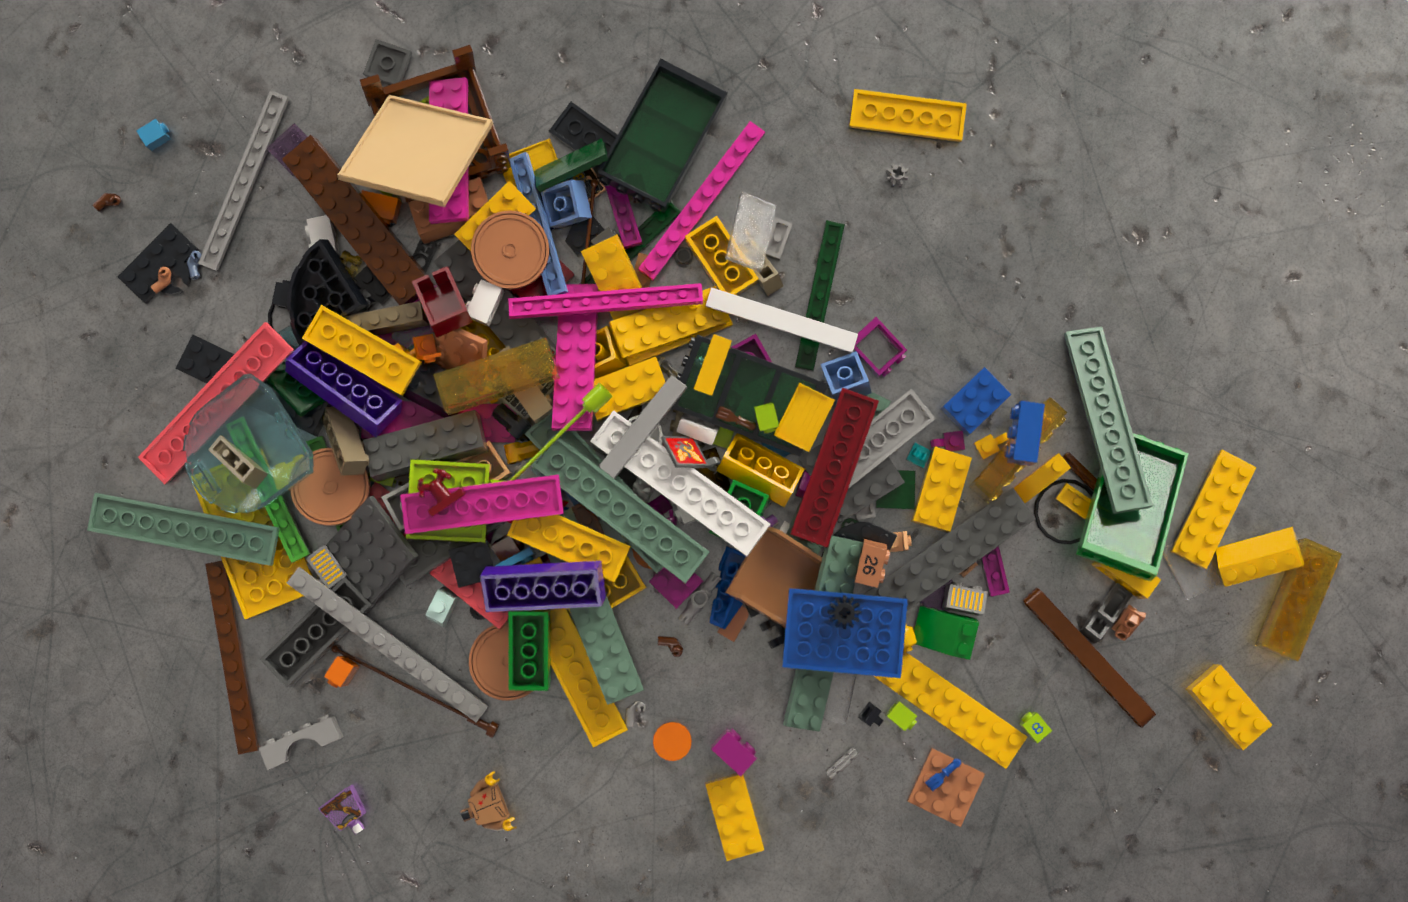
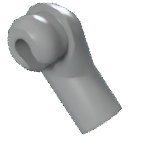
[625,701,646,727]

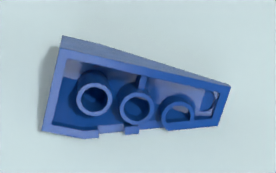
[710,546,746,629]

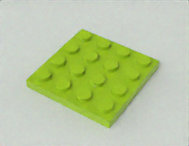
[406,460,490,542]

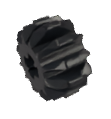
[827,595,861,629]

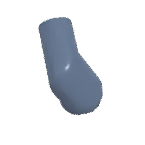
[187,251,202,280]

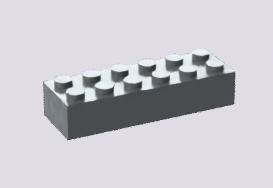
[363,410,488,482]
[260,577,376,687]

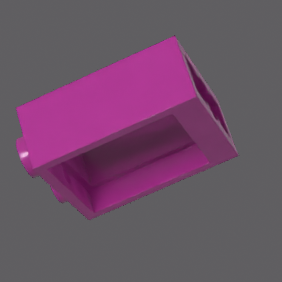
[853,317,907,378]

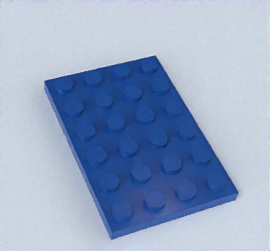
[782,588,908,678]

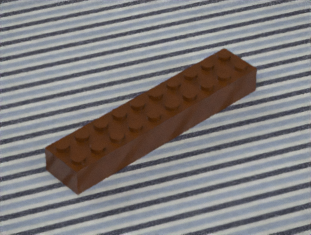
[282,134,435,305]

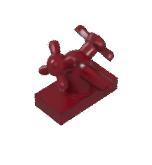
[417,468,466,517]

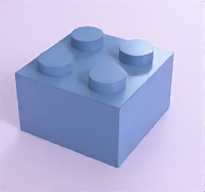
[541,180,592,228]
[820,351,872,406]

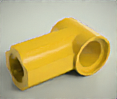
[504,441,540,465]

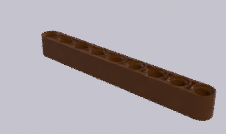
[1023,588,1156,728]

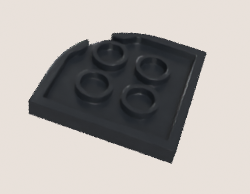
[821,522,897,587]

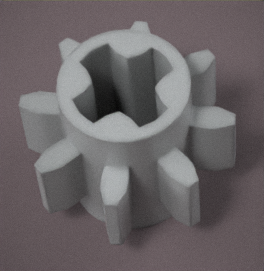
[886,163,909,186]

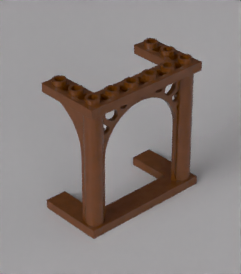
[360,45,511,203]

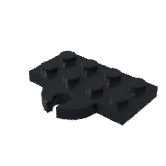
[117,223,199,304]

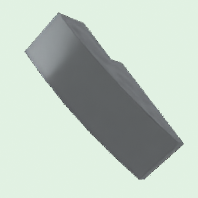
[1080,583,1133,643]

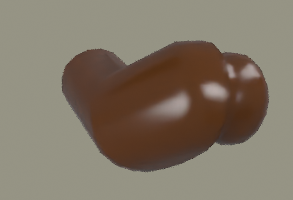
[92,193,121,211]
[658,636,683,657]

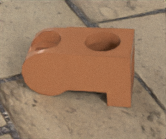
[717,606,749,642]

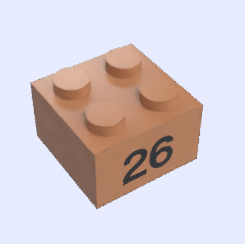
[855,539,890,588]

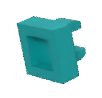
[906,442,932,469]

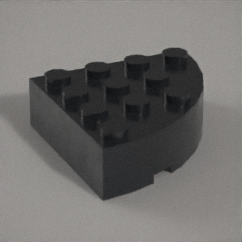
[287,239,369,346]

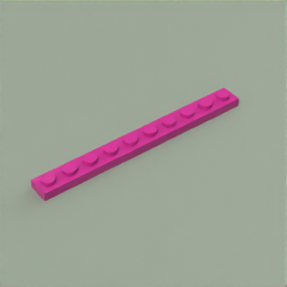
[638,121,765,281]
[508,283,703,319]

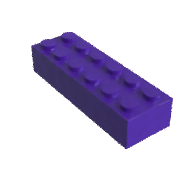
[285,341,402,437]
[480,561,606,612]

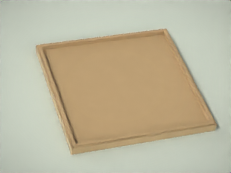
[337,95,493,207]

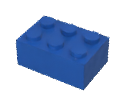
[941,367,1012,436]
[1005,401,1045,466]

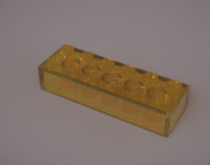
[433,337,560,415]
[969,397,1068,502]
[1256,538,1342,661]

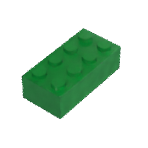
[509,609,550,691]

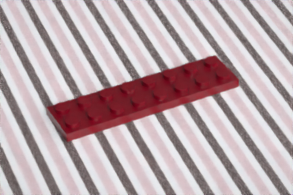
[790,388,879,548]

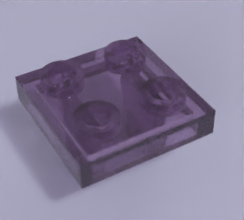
[267,123,307,177]

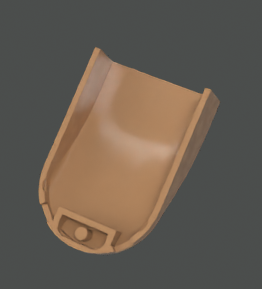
[726,527,822,628]

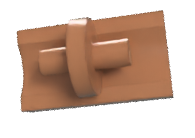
[1111,605,1146,641]

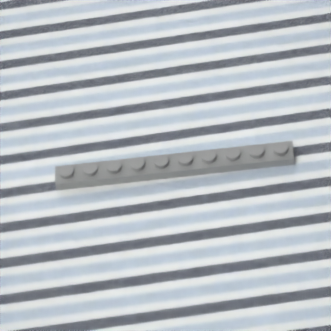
[198,90,289,272]

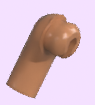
[150,267,171,294]

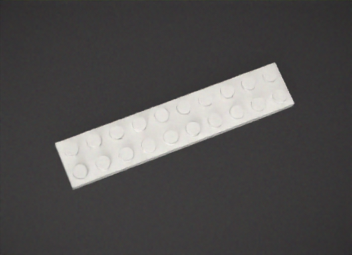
[590,410,770,556]

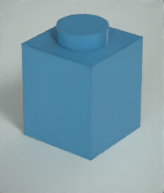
[136,119,171,151]

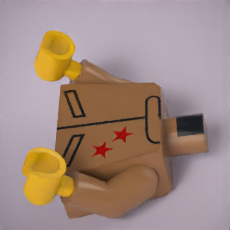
[460,771,517,831]

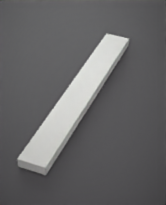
[705,287,858,353]

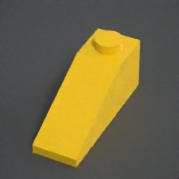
[1014,453,1071,503]

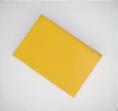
[503,138,558,188]
[774,383,835,452]

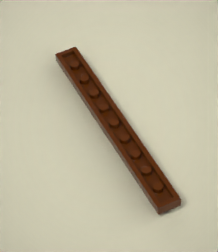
[205,560,259,755]

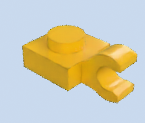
[973,432,1010,460]

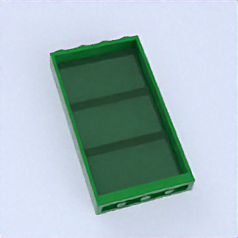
[1076,433,1189,582]

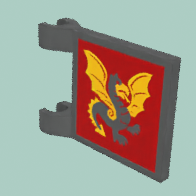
[661,436,721,471]

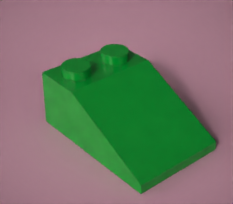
[709,480,770,539]
[914,606,979,660]

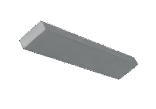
[599,375,688,479]

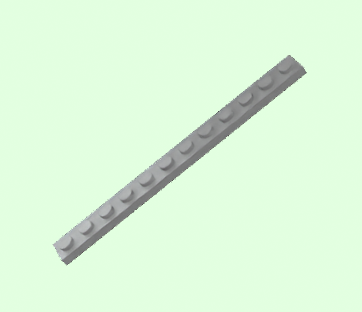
[287,567,488,722]

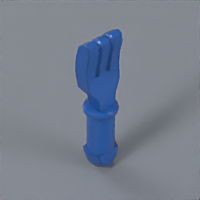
[925,759,961,791]

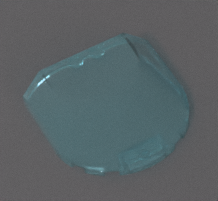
[183,373,314,513]

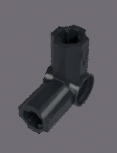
[492,403,531,442]

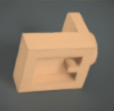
[890,531,912,552]

